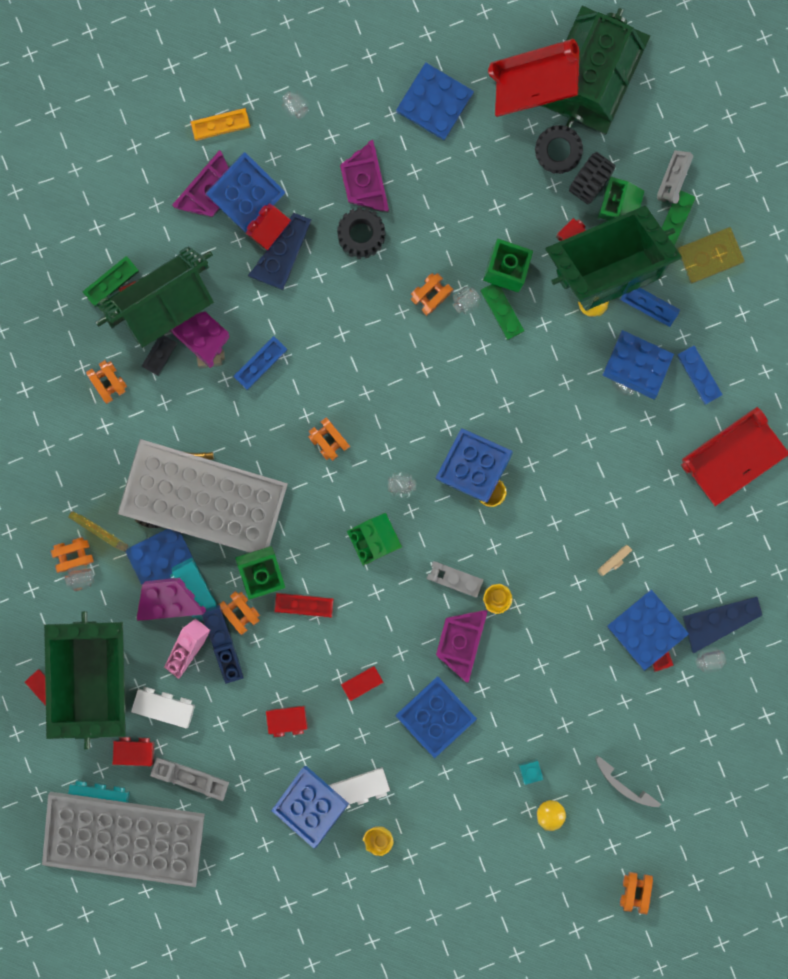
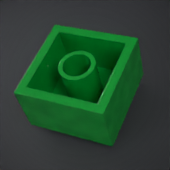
[483,238,533,293]
[235,546,285,600]

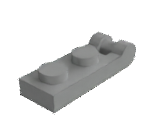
[657,150,693,203]
[427,561,483,598]

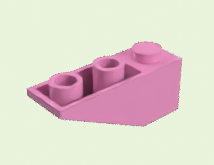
[164,619,210,679]

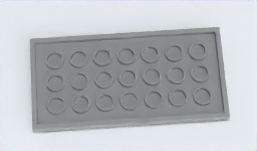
[117,439,288,553]
[42,792,205,887]

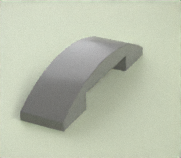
[595,755,661,807]
[150,757,230,801]

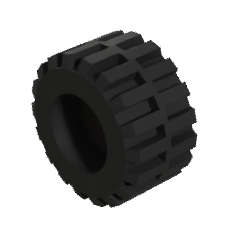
[535,125,583,174]
[569,152,616,205]
[337,207,385,259]

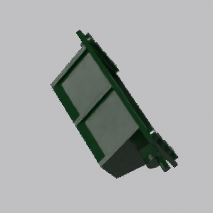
[540,5,650,135]
[545,205,682,311]
[95,246,214,348]
[44,611,126,749]

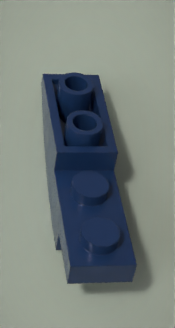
[202,605,244,684]

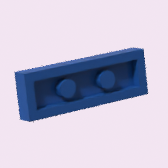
[620,288,680,327]
[233,336,287,390]
[677,346,723,405]

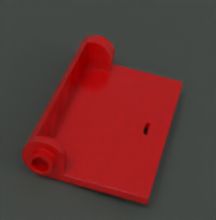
[488,39,579,117]
[681,407,788,507]

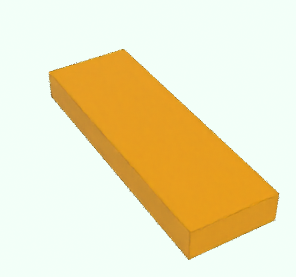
[190,108,250,141]

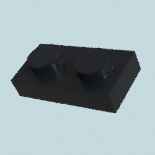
[142,335,178,376]

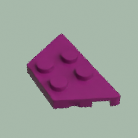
[340,140,389,212]
[172,150,228,218]
[170,311,230,368]
[136,578,206,621]
[436,610,488,682]

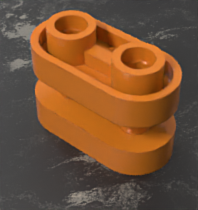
[411,273,454,316]
[86,360,127,404]
[308,417,350,461]
[51,537,94,573]
[219,591,260,635]
[620,872,653,915]

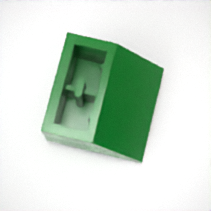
[598,176,645,221]
[347,513,402,566]

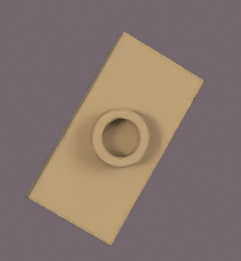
[597,545,632,576]

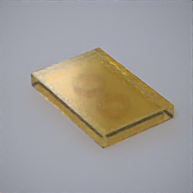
[677,227,745,284]
[68,511,129,552]

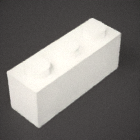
[131,687,195,728]
[329,767,390,809]

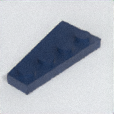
[248,213,312,291]
[682,597,762,654]

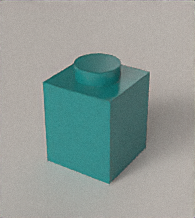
[518,759,544,785]

